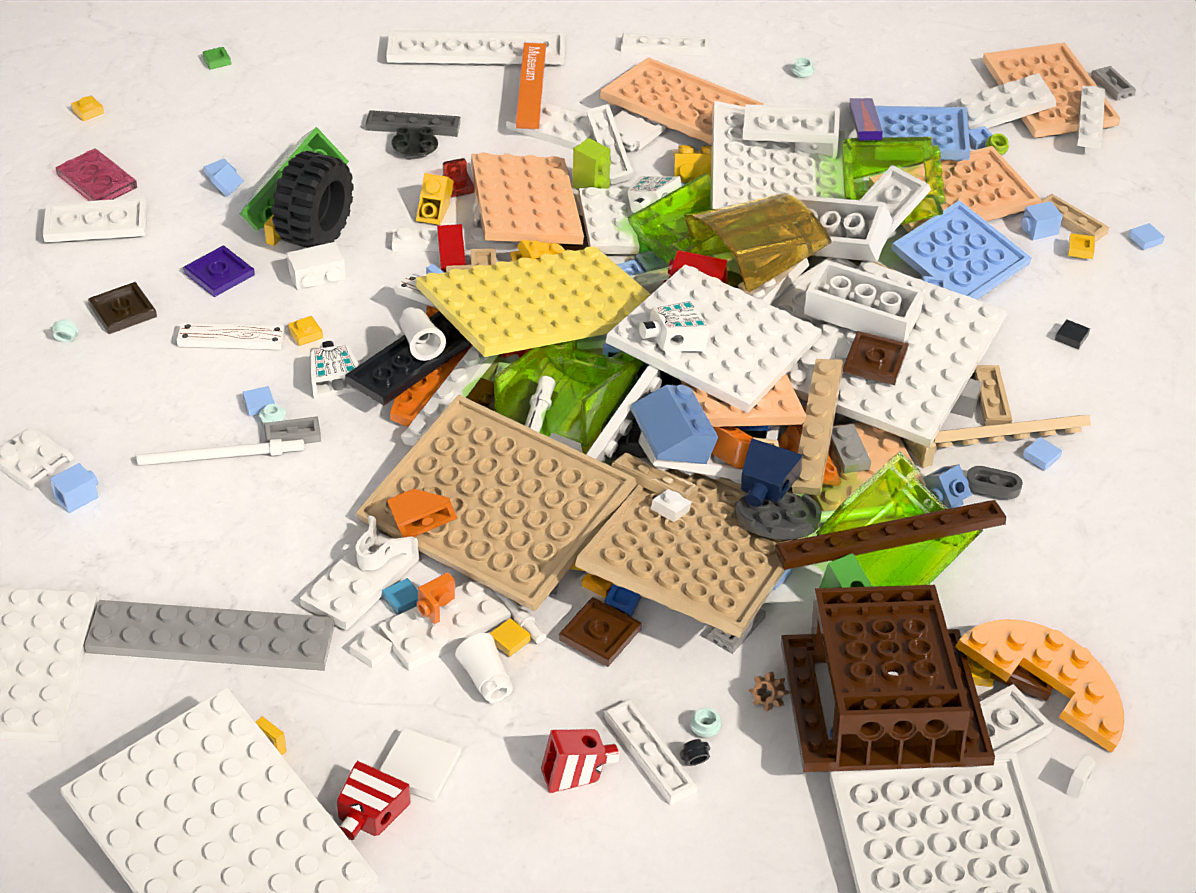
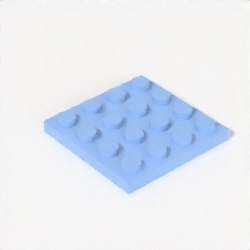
[875,106,970,162]
[891,200,1032,300]

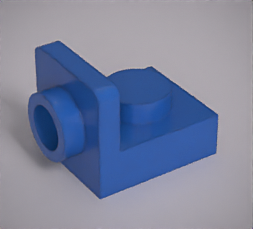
[604,584,642,617]

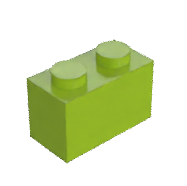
[573,138,611,190]

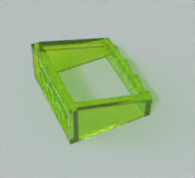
[842,137,946,225]

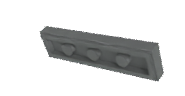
[366,110,461,137]

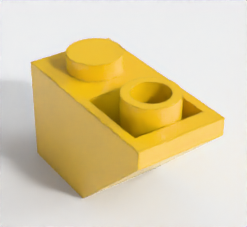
[416,173,454,225]

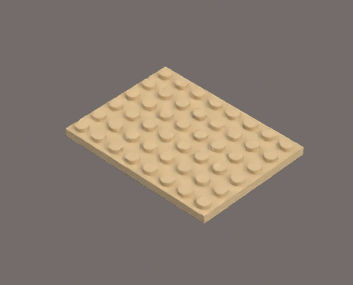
[356,395,637,612]
[575,468,809,638]

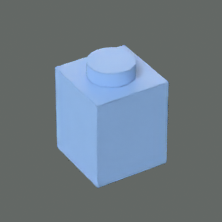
[1021,201,1063,240]
[50,463,99,513]

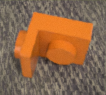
[417,572,455,625]

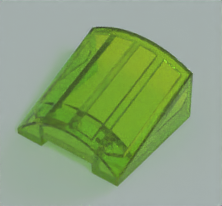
[627,173,772,264]
[493,340,644,448]
[816,451,983,587]

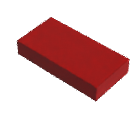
[437,224,466,273]

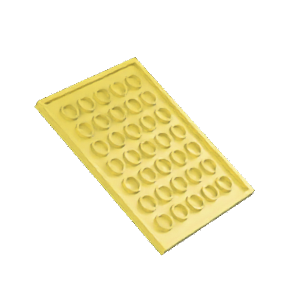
[416,247,651,357]

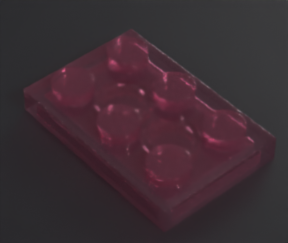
[55,148,138,201]

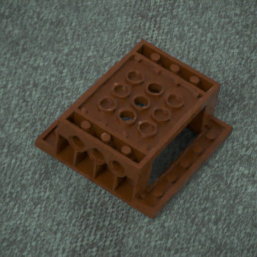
[781,585,995,772]

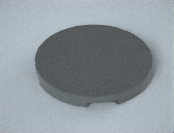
[735,492,822,540]

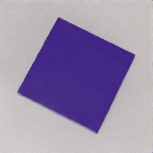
[183,245,255,297]

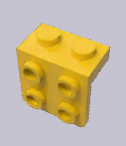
[673,145,711,183]

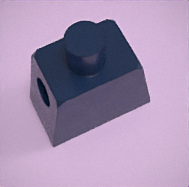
[741,438,803,507]

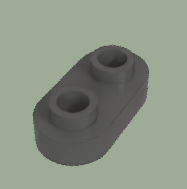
[966,466,1023,499]

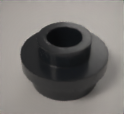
[679,739,711,766]

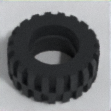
[272,151,354,248]

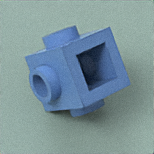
[923,464,972,509]

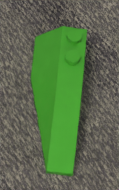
[239,127,349,231]

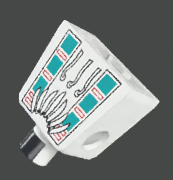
[628,176,684,215]
[639,298,710,351]
[311,341,359,398]

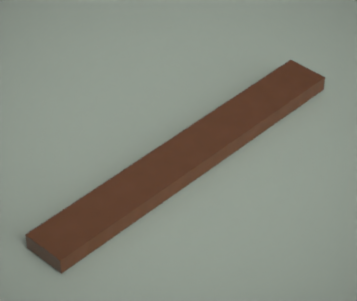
[775,500,1006,570]

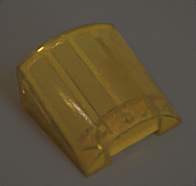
[684,193,832,292]

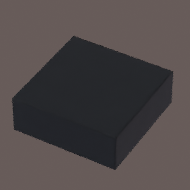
[1055,319,1090,349]

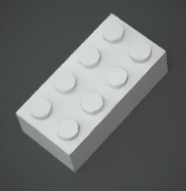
[777,195,893,262]
[804,260,924,343]

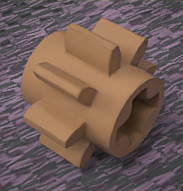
[749,672,790,711]

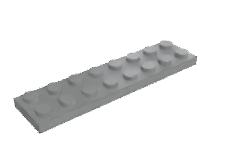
[84,600,335,671]

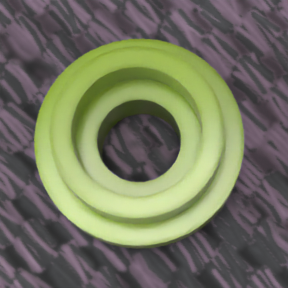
[986,133,1009,155]

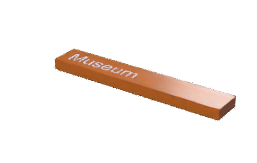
[516,43,546,129]

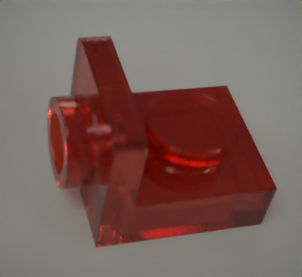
[443,158,474,198]

